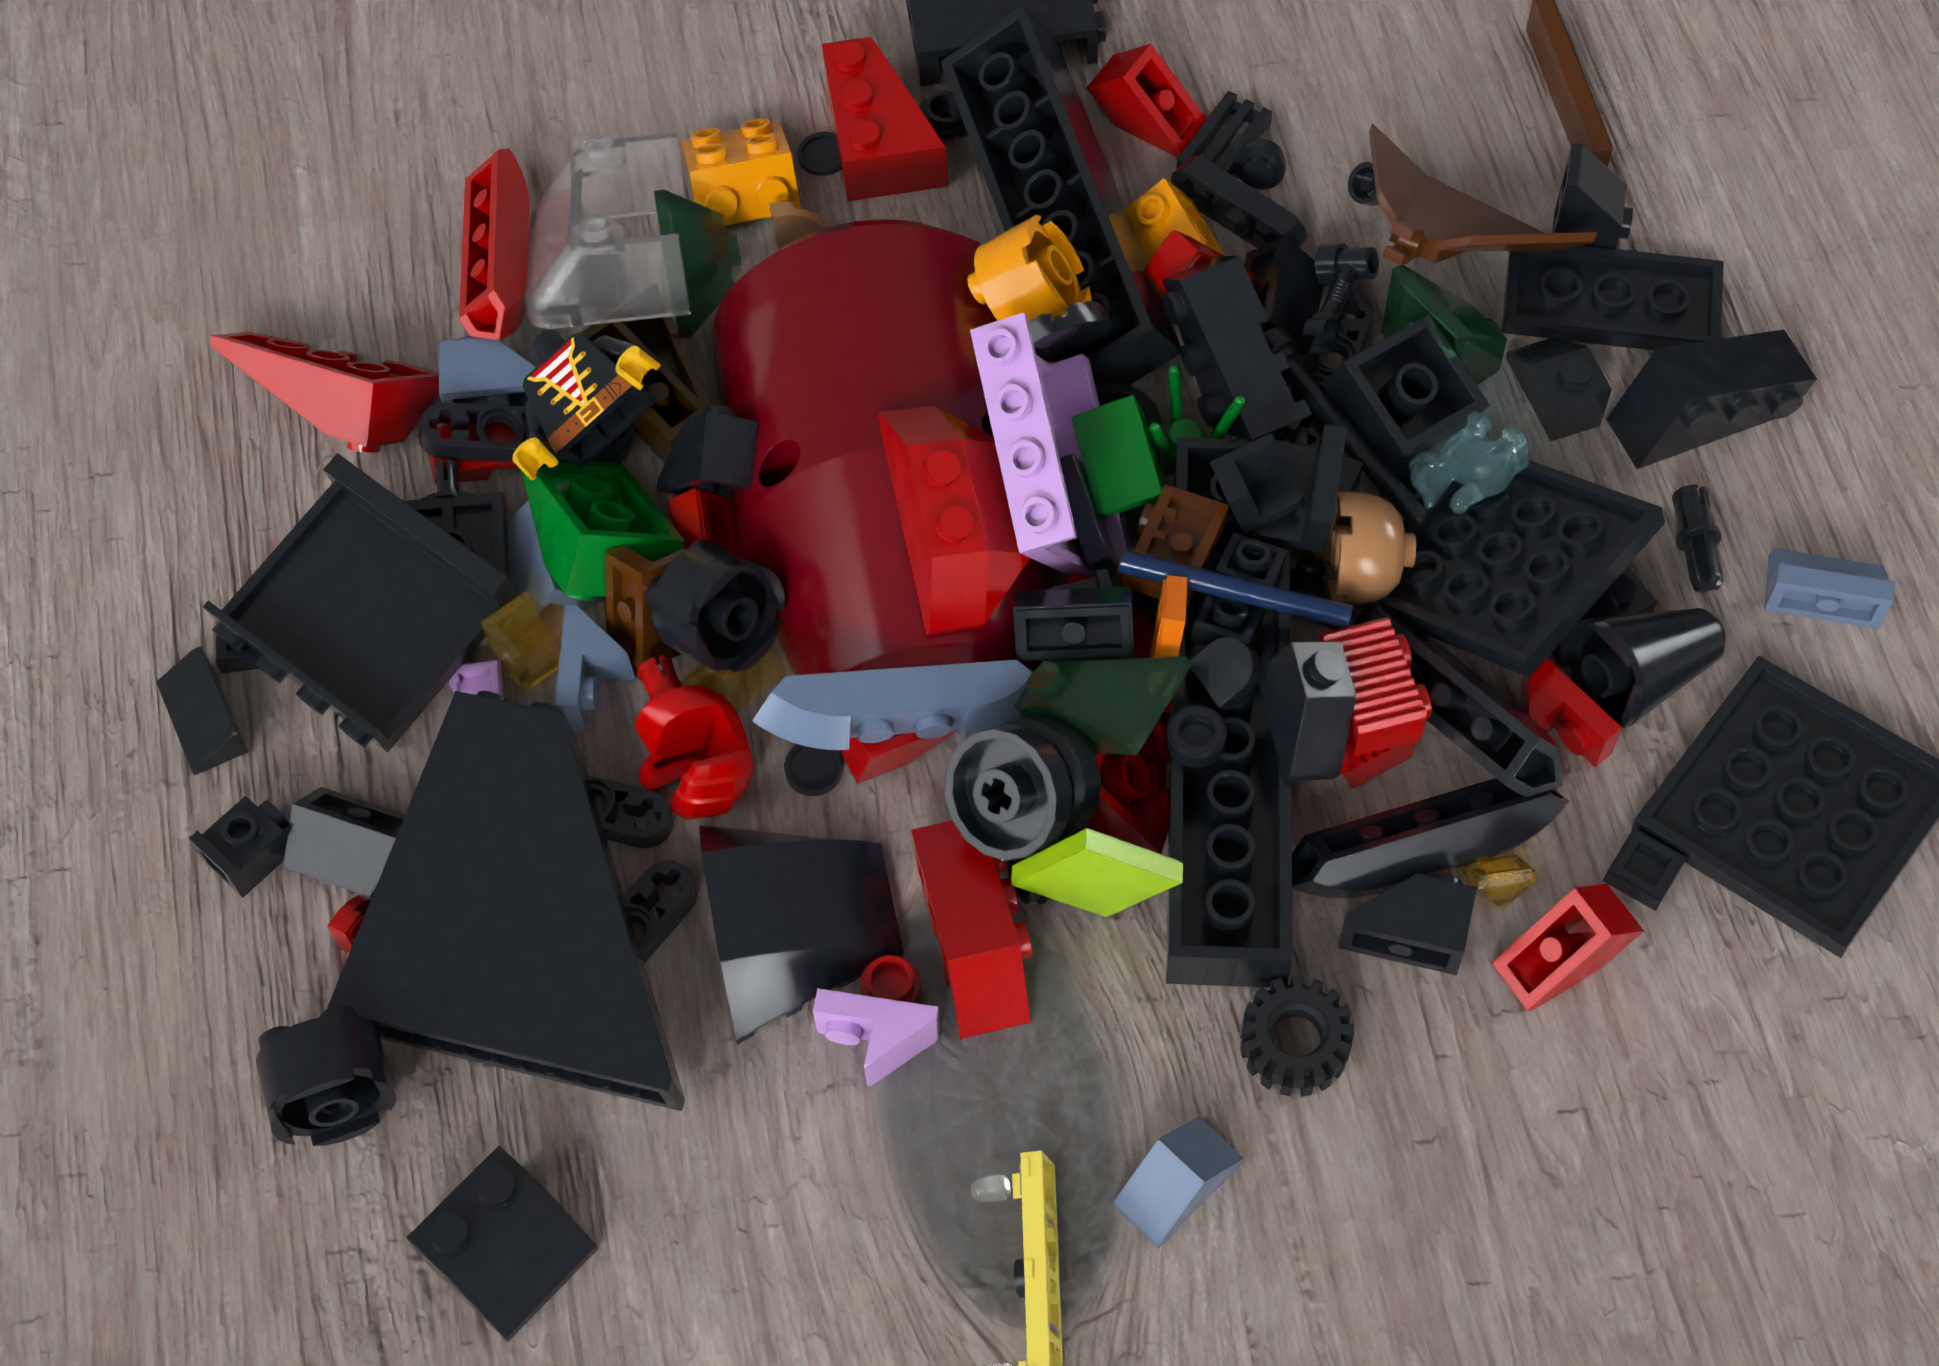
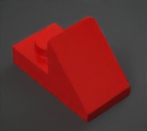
[1521,658,1622,767]

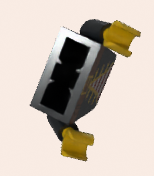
[512,330,661,481]

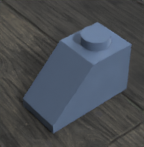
[439,336,536,406]

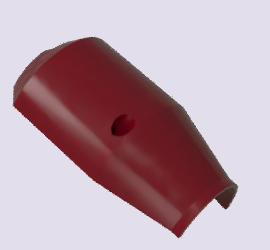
[712,219,1056,705]

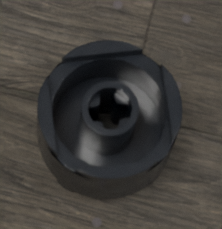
[646,539,785,672]
[256,1005,396,1146]

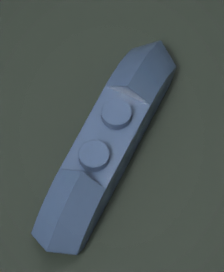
[752,660,1046,750]

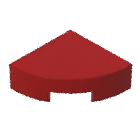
[327,894,372,953]

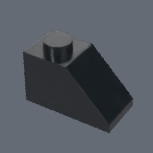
[1552,143,1633,249]
[1506,336,1612,441]
[656,406,758,496]
[1258,642,1356,781]
[1338,873,1477,975]

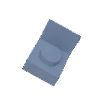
[555,605,635,732]

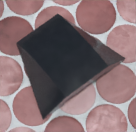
[699,826,904,1045]

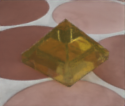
[1462,854,1537,911]

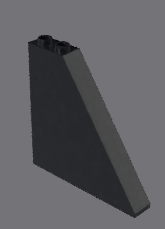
[327,691,685,1111]

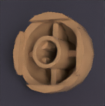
[1326,491,1416,605]

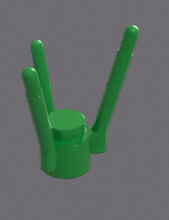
[1149,365,1245,473]

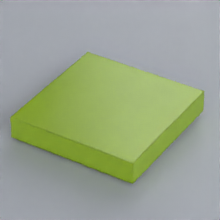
[1011,828,1183,917]

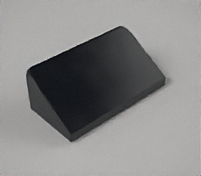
[1013,587,1135,661]
[156,646,248,775]

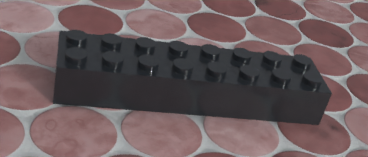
[941,5,1181,385]

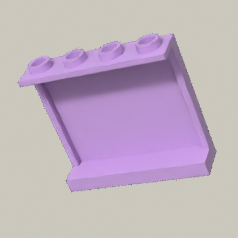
[970,312,1133,578]

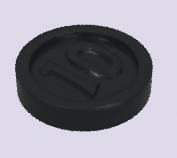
[798,132,841,176]
[784,744,842,796]

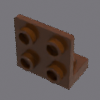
[1116,484,1229,617]

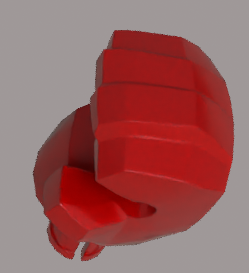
[635,655,753,820]

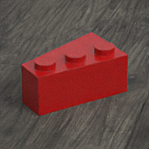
[822,37,948,202]
[911,820,1033,1039]

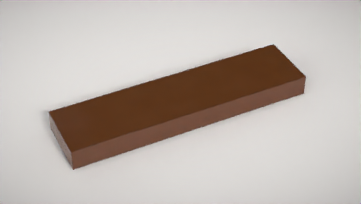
[1526,0,1613,167]

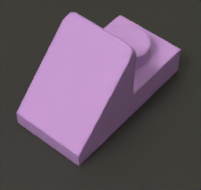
[813,988,940,1086]

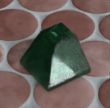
[654,189,742,339]
[1381,265,1507,385]
[1014,656,1192,755]

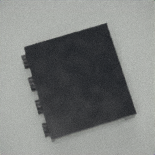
[203,453,519,753]

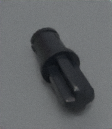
[1672,484,1724,593]

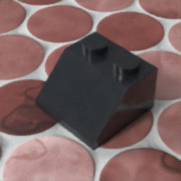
[406,1146,598,1342]

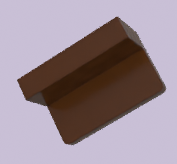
[605,544,686,668]

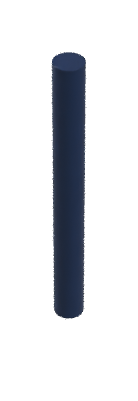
[1118,550,1353,628]

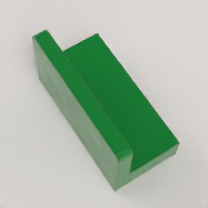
[1072,395,1166,518]

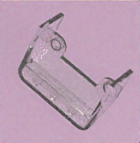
[525,132,690,329]

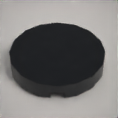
[1028,301,1111,362]

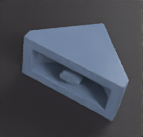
[1113,1117,1244,1249]

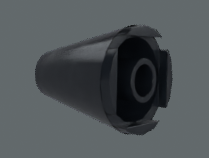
[1559,608,1726,728]

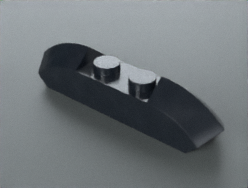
[1353,601,1563,798]
[1292,778,1570,898]

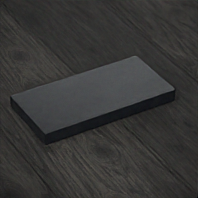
[1501,245,1724,351]

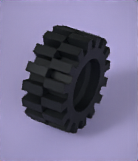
[1240,976,1354,1097]

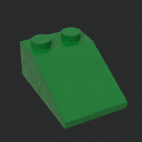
[521,459,685,601]

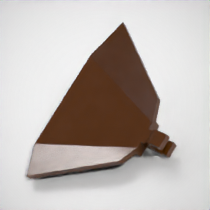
[1369,123,1597,266]

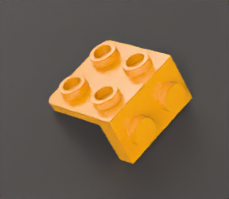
[681,118,801,230]

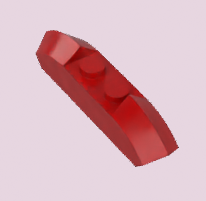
[459,148,530,340]

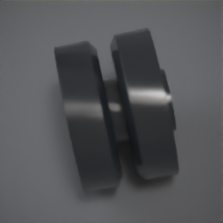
[944,713,1101,861]

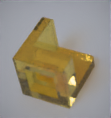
[480,592,561,692]

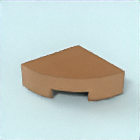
[769,201,825,250]

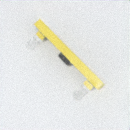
[971,1150,1063,1366]

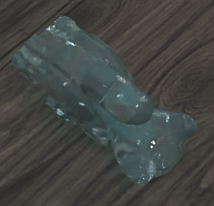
[1409,411,1529,514]

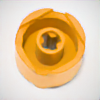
[967,215,1092,321]

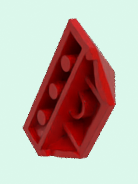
[878,406,1030,636]

